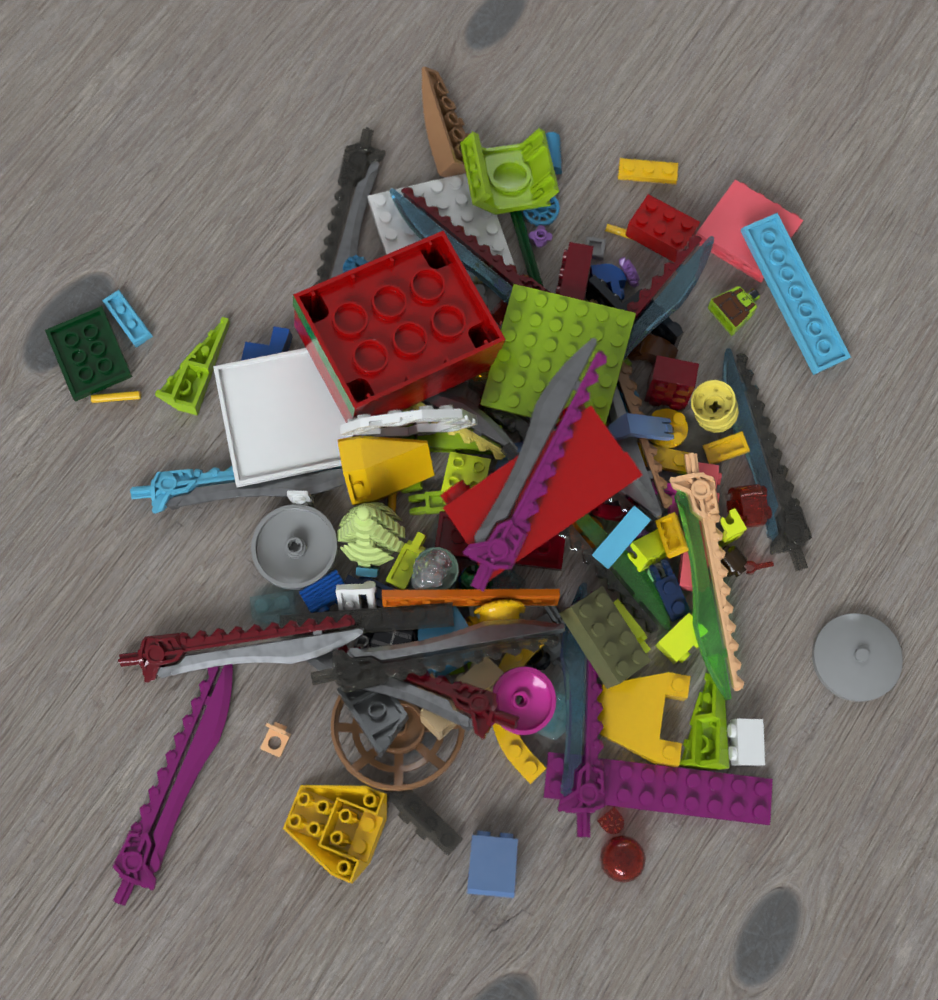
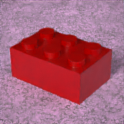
[625,194,700,263]

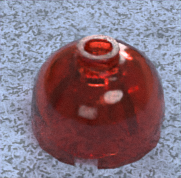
[599,835,646,883]

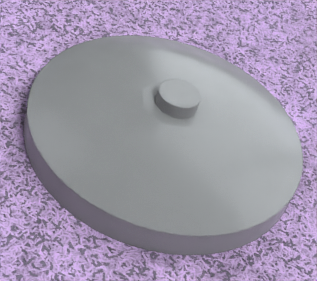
[251,504,338,590]
[812,613,903,702]

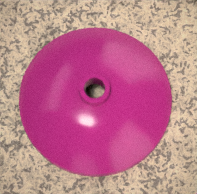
[492,667,556,735]

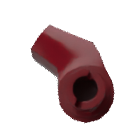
[592,497,639,522]

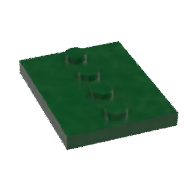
[45,306,133,402]

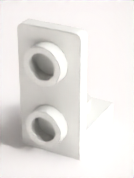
[287,491,315,506]

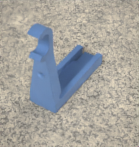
[607,413,674,441]

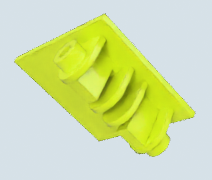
[441,452,491,492]

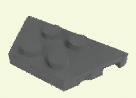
[337,687,409,757]

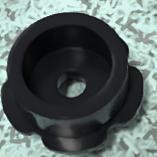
[530,650,550,670]

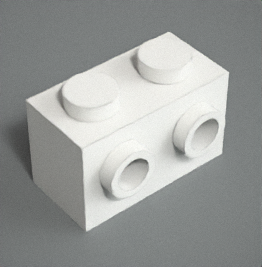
[727,719,765,766]

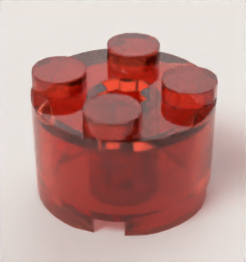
[726,484,772,528]

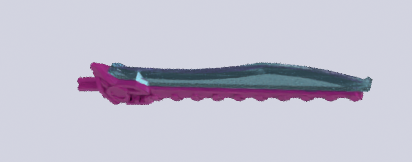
[557,582,605,838]

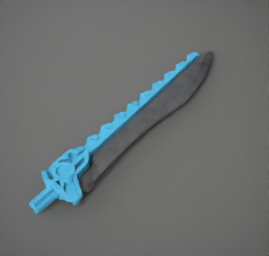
[130,466,346,514]

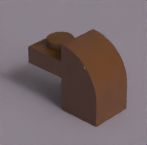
[627,334,678,365]

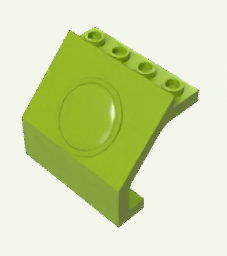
[460,128,559,215]

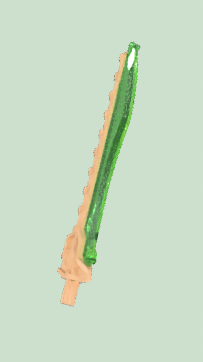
[669,453,744,701]

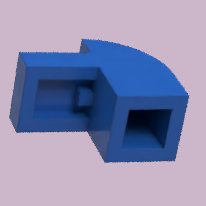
[589,264,626,300]

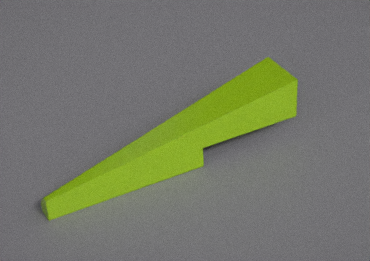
[155,317,230,416]
[679,654,730,771]

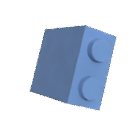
[467,831,518,898]

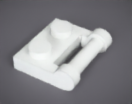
[336,581,380,624]

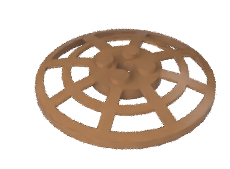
[331,663,465,791]

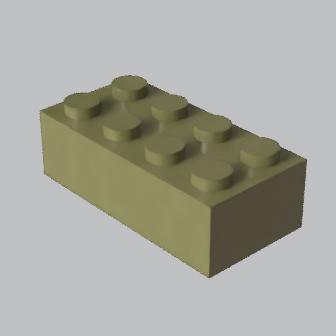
[559,586,651,689]

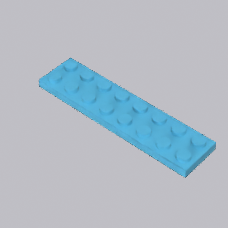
[740,213,851,375]

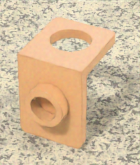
[261,722,291,757]

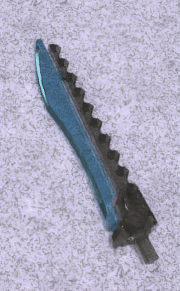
[722,348,813,571]

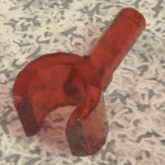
[745,561,774,575]

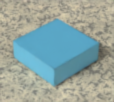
[356,566,380,578]

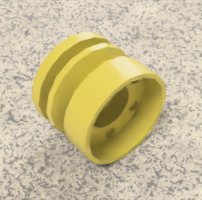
[691,380,739,433]

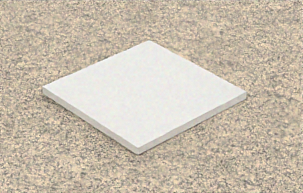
[213,348,348,487]

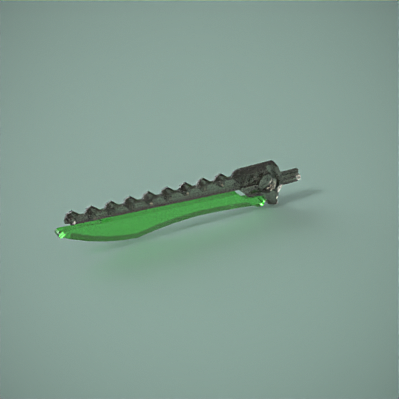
[500,442,671,634]

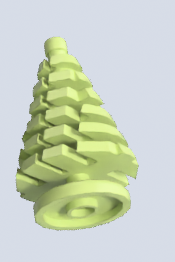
[337,502,405,568]

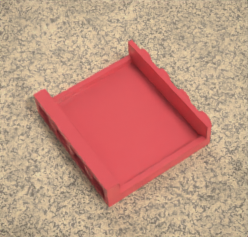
[696,180,803,283]

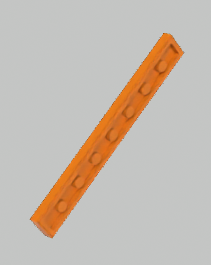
[382,589,560,607]

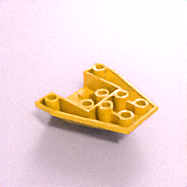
[338,435,435,506]
[283,785,387,884]

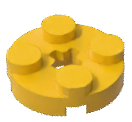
[650,409,688,449]

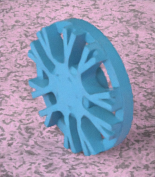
[523,196,560,227]

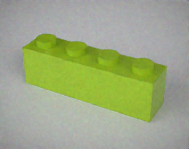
[417,422,502,455]

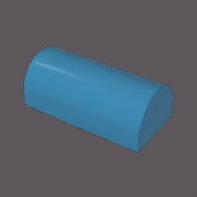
[545,132,562,174]

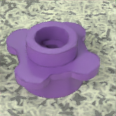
[529,225,552,248]

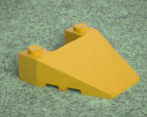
[597,672,691,767]

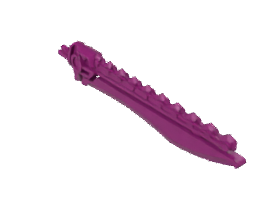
[113,664,233,906]

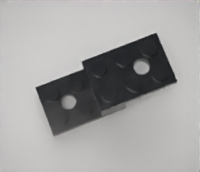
[585,275,684,348]

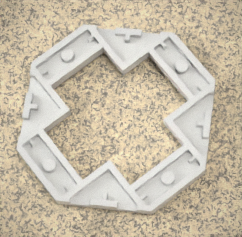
[340,405,478,439]

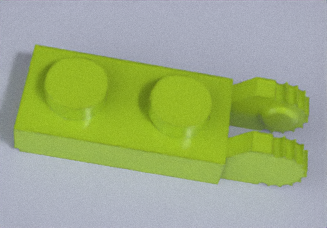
[408,491,446,515]

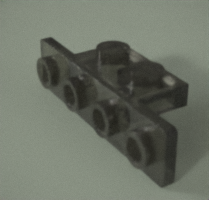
[383,780,463,855]

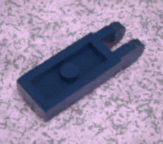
[648,558,692,622]

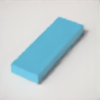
[102,290,153,348]
[592,505,651,569]

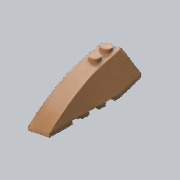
[422,66,469,178]

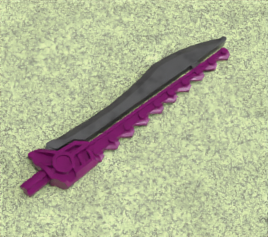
[463,338,607,592]

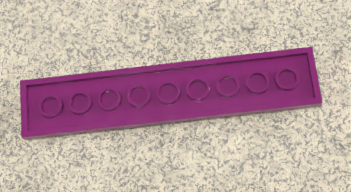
[543,752,773,825]

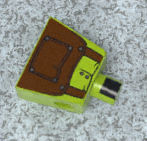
[708,286,760,336]

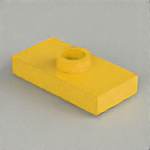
[702,431,750,465]
[655,512,689,559]

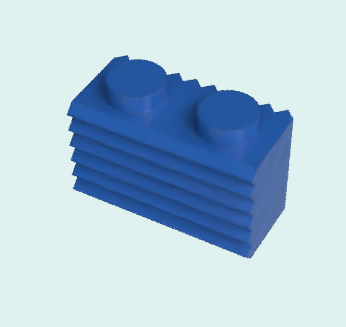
[298,570,345,617]

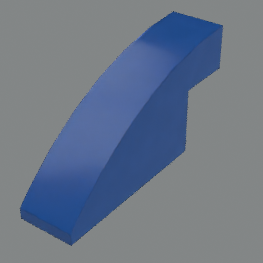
[241,327,293,360]

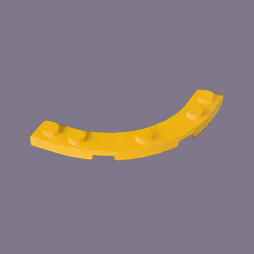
[493,636,548,784]

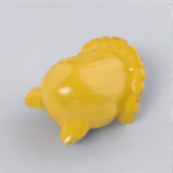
[474,599,526,650]

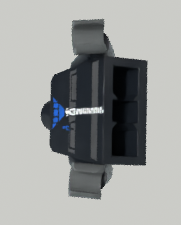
[354,607,421,666]

